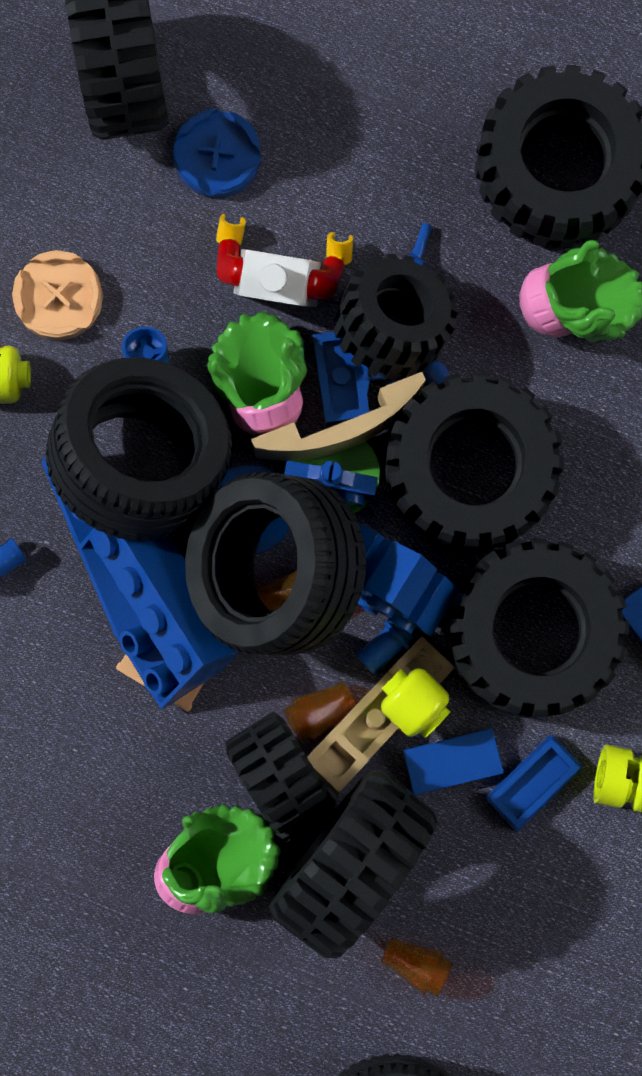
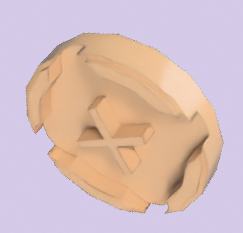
[12,250,103,341]

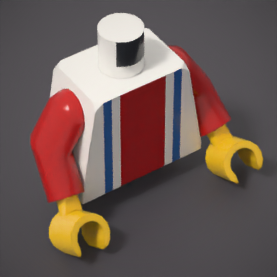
[216,214,353,307]

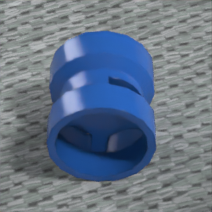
[122,327,170,364]

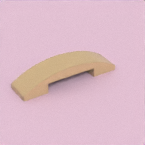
[251,372,426,461]
[307,636,455,795]

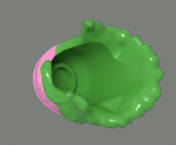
[519,240,642,342]
[207,312,307,437]
[154,805,281,914]

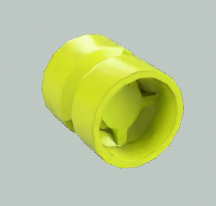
[593,744,642,813]

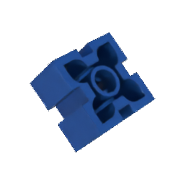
[357,523,460,637]

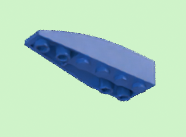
[41,456,240,709]

